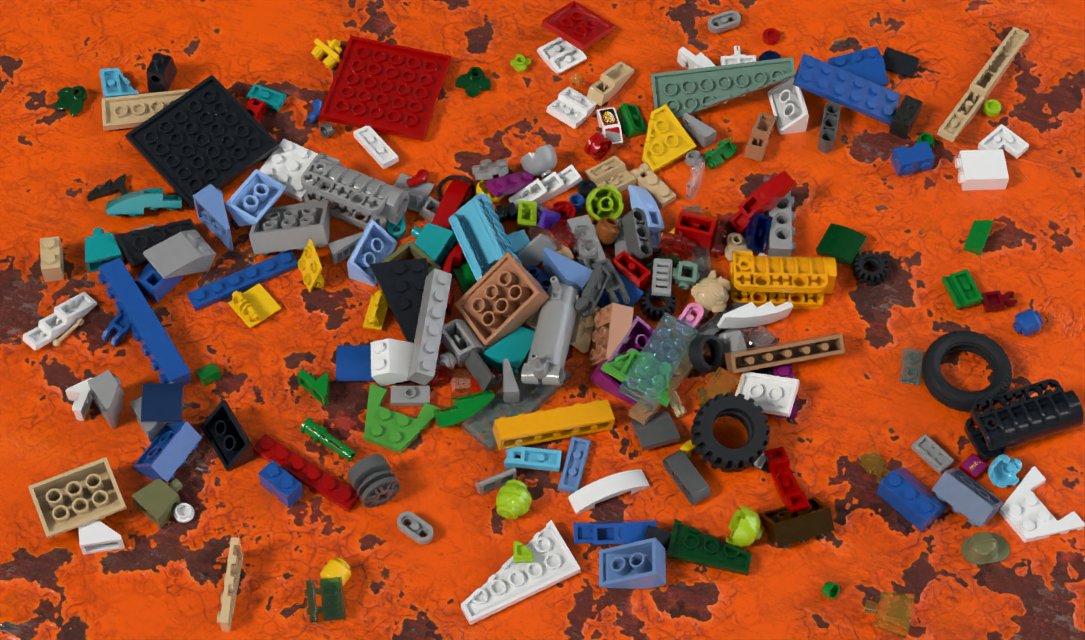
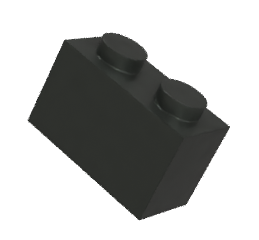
[889,95,922,139]

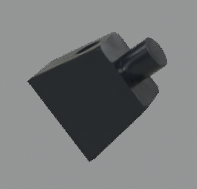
[146,53,177,93]

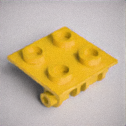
[298,239,325,292]
[228,283,281,328]

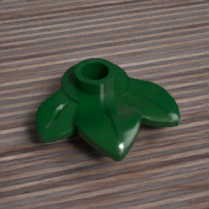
[455,67,491,98]
[55,86,87,117]

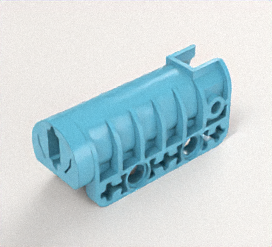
[448,193,522,281]

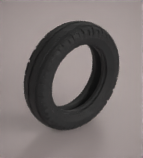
[922,331,1012,412]

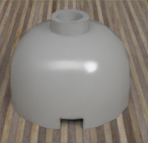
[520,144,557,178]

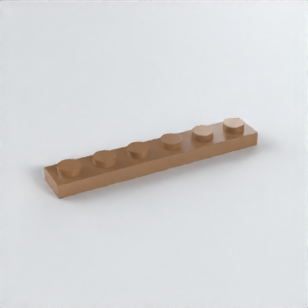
[628,337,710,425]

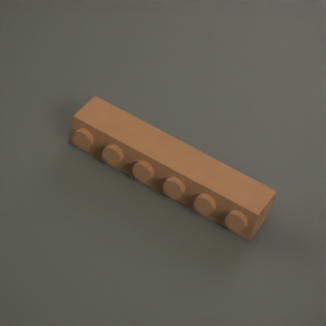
[725,332,845,374]

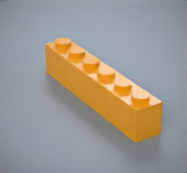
[492,399,615,450]

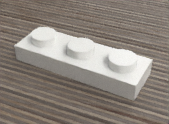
[353,126,399,169]

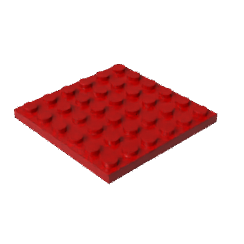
[319,36,452,141]

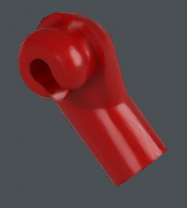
[407,169,429,188]

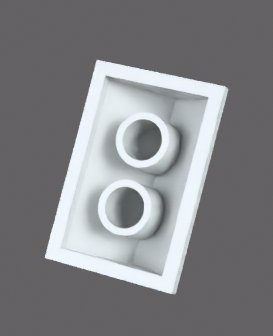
[767,75,809,135]

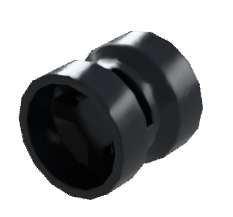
[495,202,517,223]

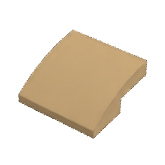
[585,156,637,193]

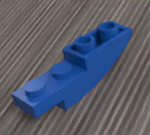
[574,520,657,545]

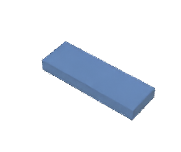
[558,436,591,494]

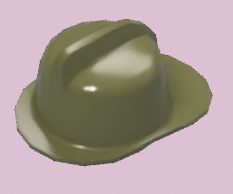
[961,532,1010,565]

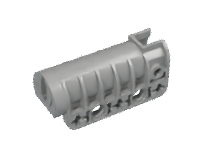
[301,153,409,229]

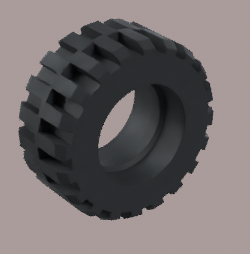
[691,392,770,472]

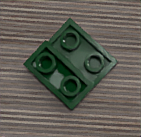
[816,223,867,266]

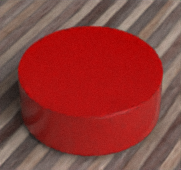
[762,28,780,45]

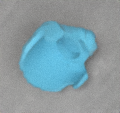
[988,454,1022,488]

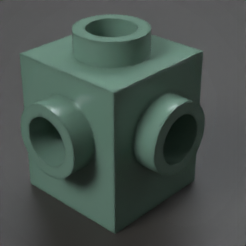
[672,261,700,290]

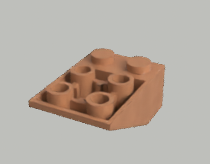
[589,303,634,367]

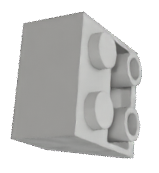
[441,319,490,368]

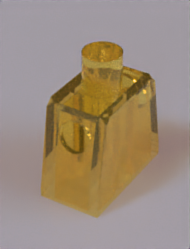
[864,592,915,639]

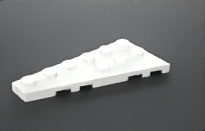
[461,520,581,625]

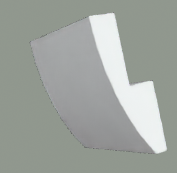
[537,37,587,74]
[546,87,598,129]

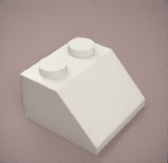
[370,338,414,387]

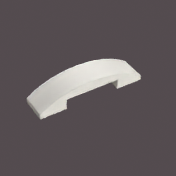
[568,469,650,515]

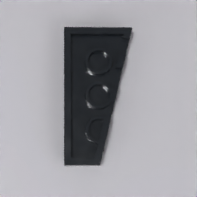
[114,219,198,269]

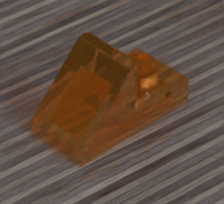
[451,369,471,406]

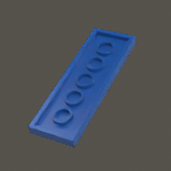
[793,53,900,126]

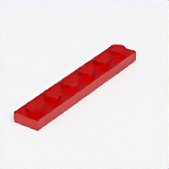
[253,434,360,512]

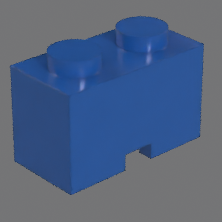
[891,141,935,176]
[258,460,303,508]

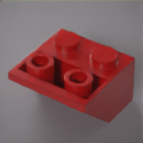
[674,209,719,249]

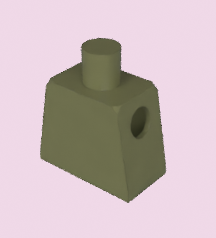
[132,478,183,528]

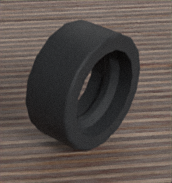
[688,334,725,372]

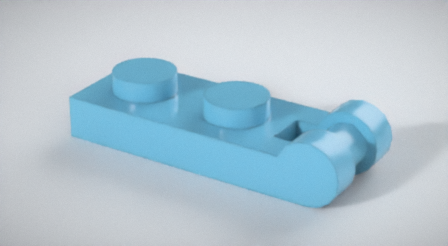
[504,446,562,472]

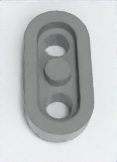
[707,10,741,33]
[397,511,434,545]

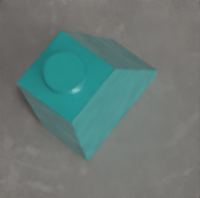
[483,326,535,379]

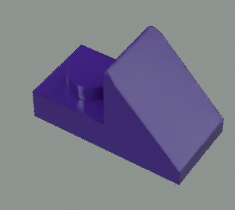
[536,204,561,231]

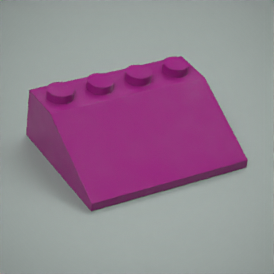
[589,315,680,406]

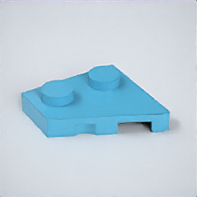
[100,68,139,98]

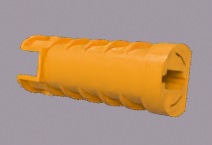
[730,251,837,309]

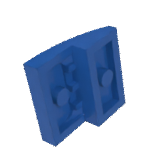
[336,345,375,381]

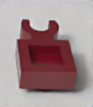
[981,290,1017,312]

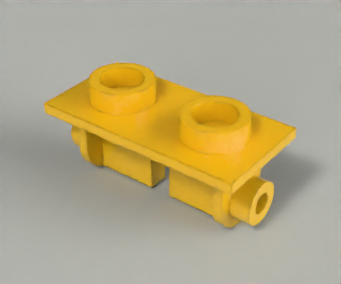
[363,290,389,331]

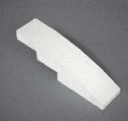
[508,164,583,213]
[23,292,97,351]
[717,301,794,329]

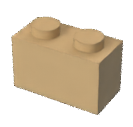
[40,236,64,282]

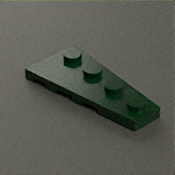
[667,519,752,576]

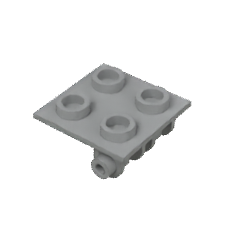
[393,173,434,212]

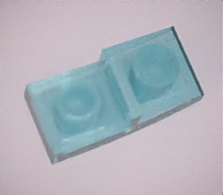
[900,347,923,385]

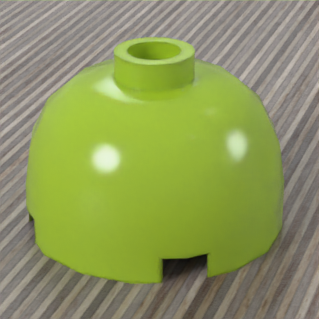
[586,186,624,221]
[726,505,763,547]

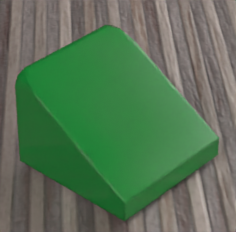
[195,363,221,386]

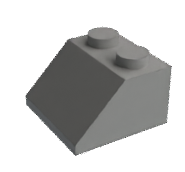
[87,370,124,429]

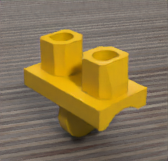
[311,38,342,70]

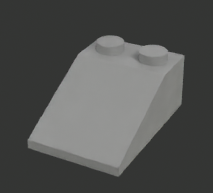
[143,229,216,279]

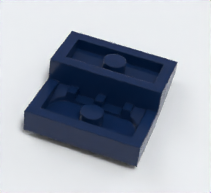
[141,383,184,422]

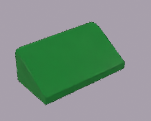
[617,103,647,138]
[963,220,993,256]

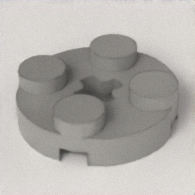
[472,159,509,180]

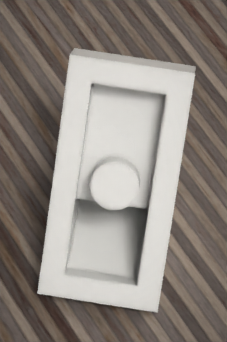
[66,378,93,421]

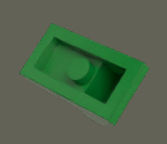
[297,369,329,407]

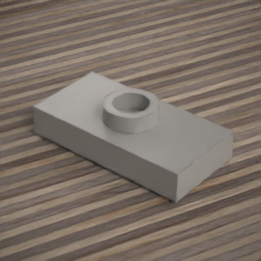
[390,386,430,406]
[911,434,954,475]

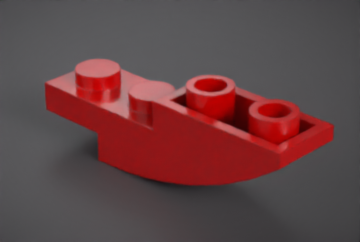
[729,170,797,235]

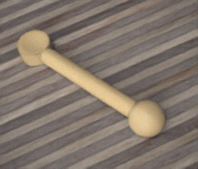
[52,318,84,347]

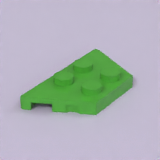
[601,349,670,407]

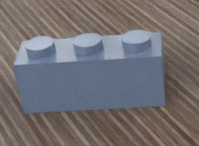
[932,467,1004,527]

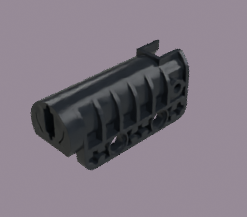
[964,379,1084,461]

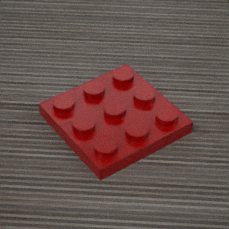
[541,1,615,51]

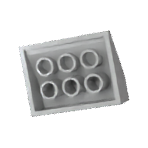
[249,200,330,255]

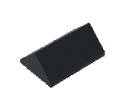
[201,400,255,471]

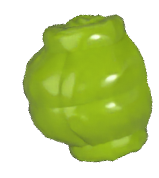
[496,479,532,519]

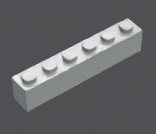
[407,268,452,385]

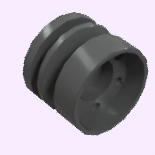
[348,454,401,508]

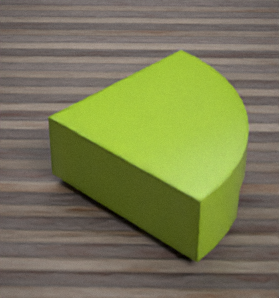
[513,541,534,563]

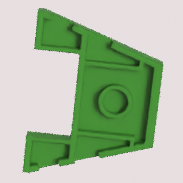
[364,384,441,454]

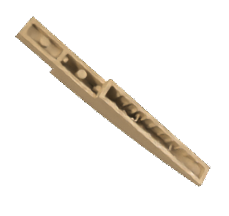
[937,27,1029,143]

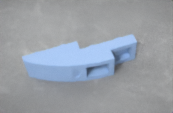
[627,185,665,252]

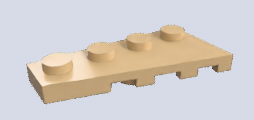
[217,537,244,632]

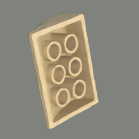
[28,457,127,539]

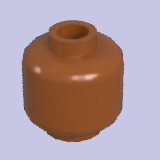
[595,217,620,246]

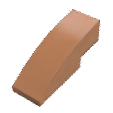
[744,112,777,162]

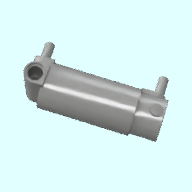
[521,276,579,385]

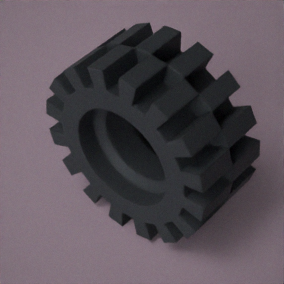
[853,250,889,287]
[641,286,676,322]

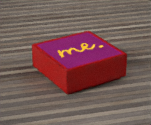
[959,453,989,480]

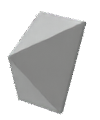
[714,328,747,353]

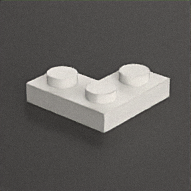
[977,124,1030,159]

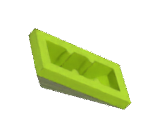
[516,200,537,229]

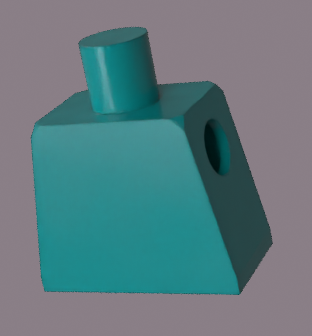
[411,223,457,267]
[85,228,124,273]

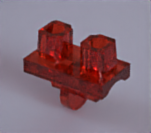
[659,230,696,260]

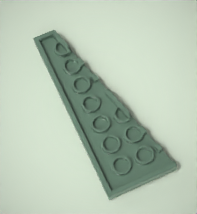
[651,57,796,119]

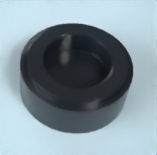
[577,180,596,198]

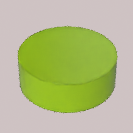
[983,99,1002,117]

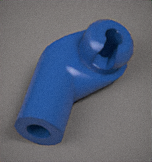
[306,99,324,123]

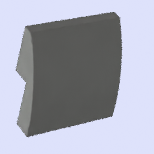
[630,411,680,451]

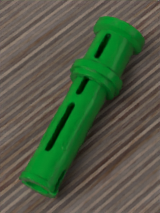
[300,417,356,462]

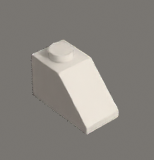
[78,520,124,555]

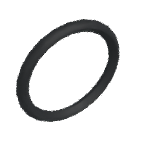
[437,175,475,207]

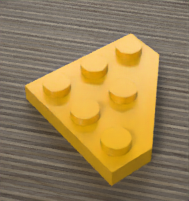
[642,104,697,172]

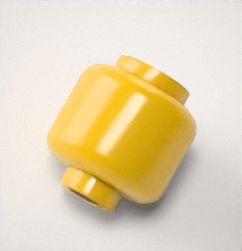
[320,558,351,590]

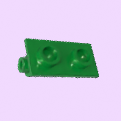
[701,137,737,169]

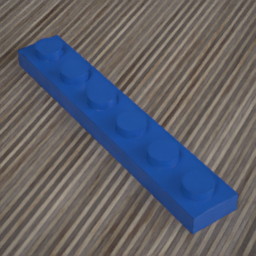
[187,250,298,312]

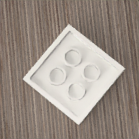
[259,139,323,202]

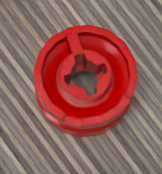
[584,132,612,161]
[550,200,576,230]

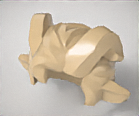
[691,270,731,317]

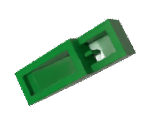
[434,390,495,428]

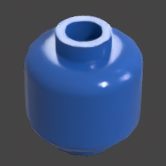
[1013,309,1043,337]

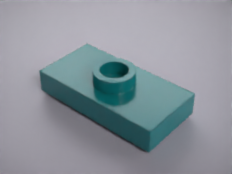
[246,84,287,111]

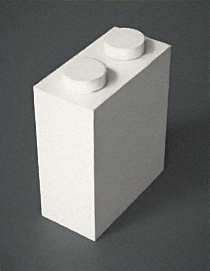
[955,149,1009,191]

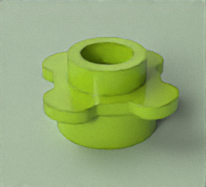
[510,54,531,72]

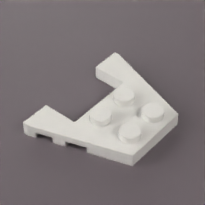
[999,466,1085,543]

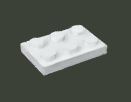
[735,371,800,417]

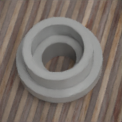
[685,150,703,167]

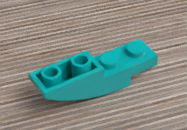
[106,188,182,217]

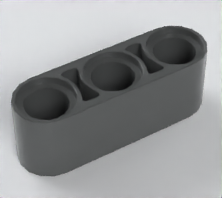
[818,102,841,153]
[622,208,653,263]
[662,450,711,505]

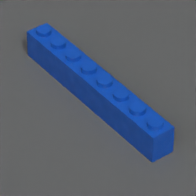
[97,258,191,385]

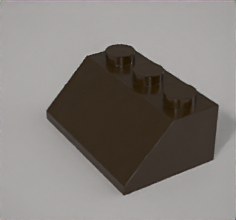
[759,497,835,548]

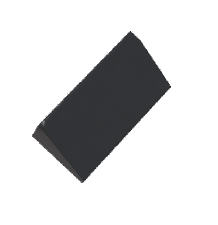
[883,47,920,79]

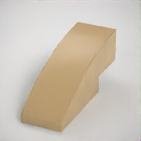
[587,61,635,106]

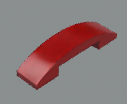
[431,178,472,230]
[443,244,464,315]
[764,447,810,513]

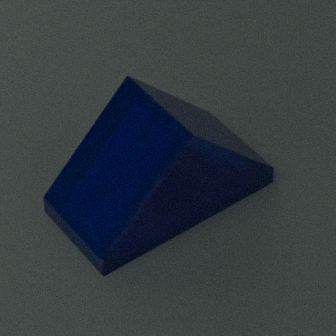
[744,213,773,253]

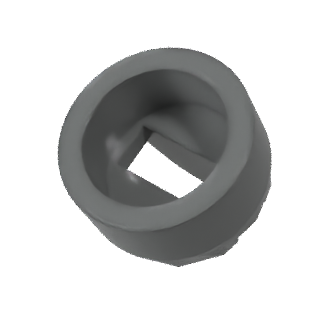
[320,123,335,139]

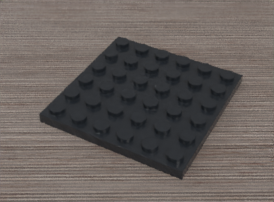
[125,75,280,210]

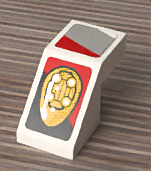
[596,107,623,144]

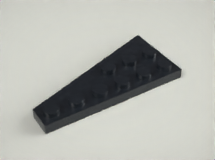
[369,258,439,368]

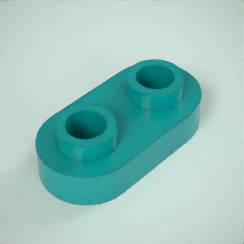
[387,214,406,239]

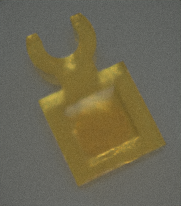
[858,448,891,483]

